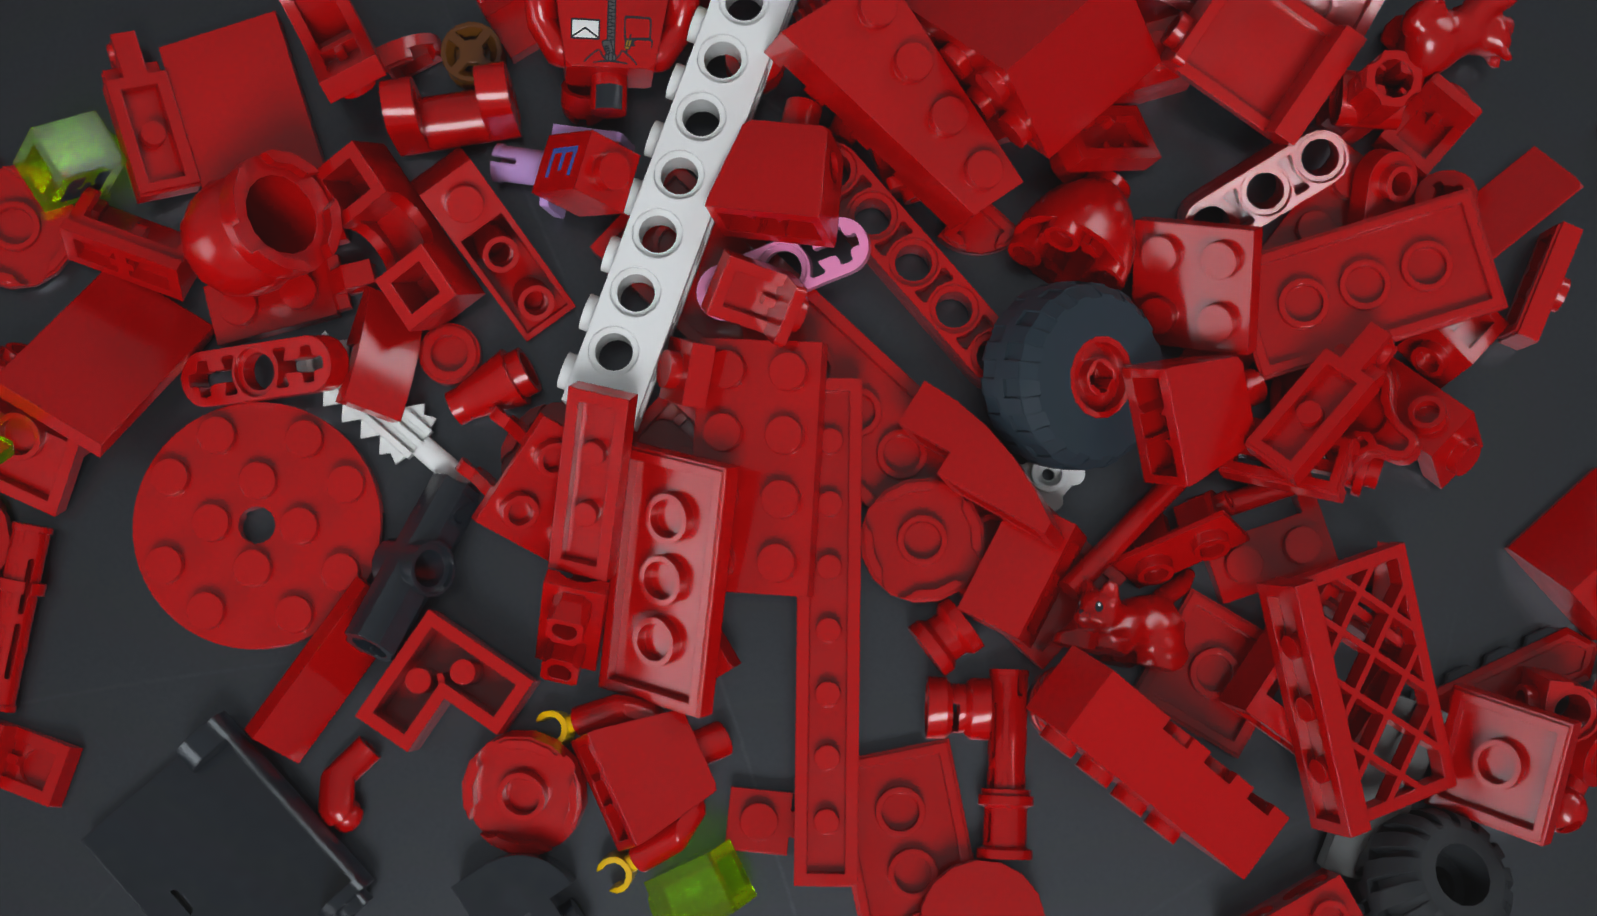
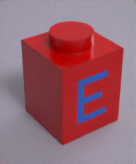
[531,130,641,217]

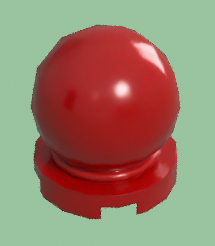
[180,149,343,297]

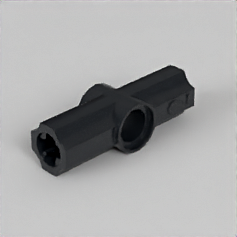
[345,473,480,663]

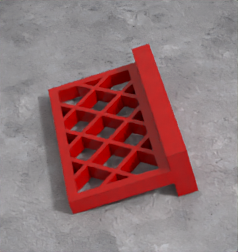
[1257,542,1457,838]

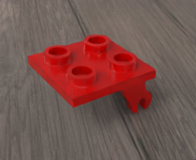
[455,405,575,575]

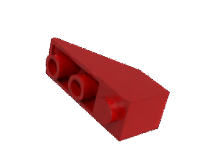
[410,147,576,342]

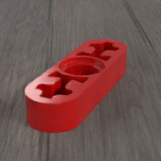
[181,335,349,407]

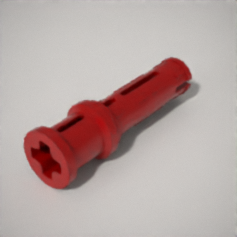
[976,669,1034,860]

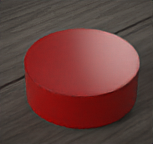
[419,323,483,387]

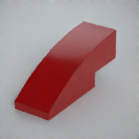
[898,380,1064,550]

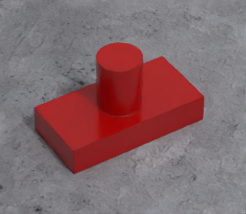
[1050,105,1162,183]

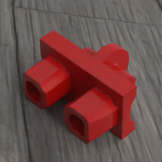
[535,569,610,686]

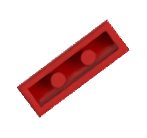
[1478,146,1584,259]

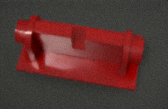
[1112,489,1250,589]

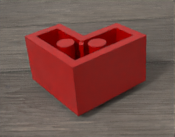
[355,609,541,752]

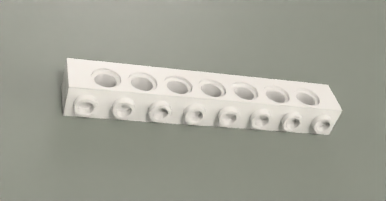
[557,0,797,432]

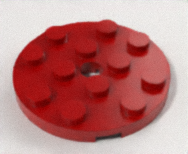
[133,402,384,650]

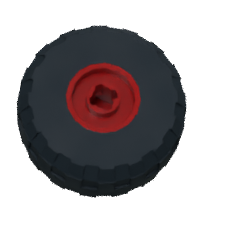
[981,281,1163,470]

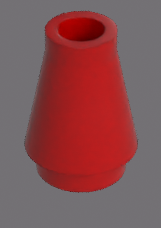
[445,347,542,425]

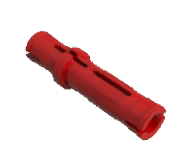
[0,521,54,713]

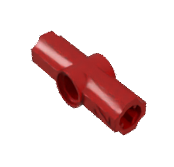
[1316,50,1422,146]

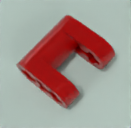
[379,61,523,157]

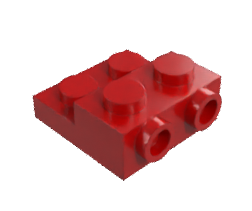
[0,342,91,517]

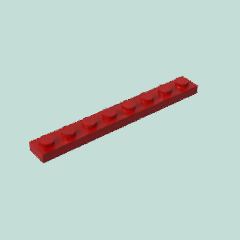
[794,378,863,887]

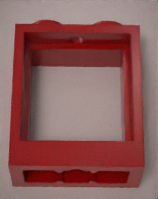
[1218,582,1404,755]

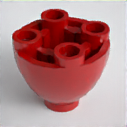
[1008,171,1137,290]

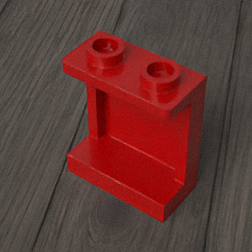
[1160,0,1367,146]

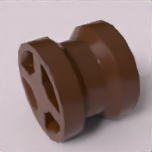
[441,21,508,90]

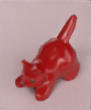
[1380,0,1518,106]
[1053,568,1195,673]

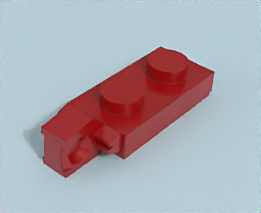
[101,30,201,204]
[203,254,380,348]
[1244,321,1398,487]

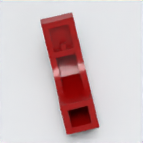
[279,0,387,104]

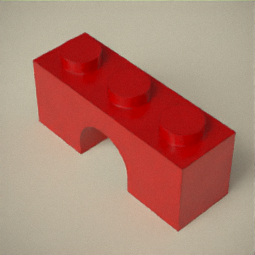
[312,140,485,332]

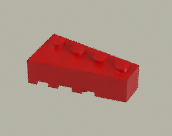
[764,0,1024,229]
[1025,645,1290,880]

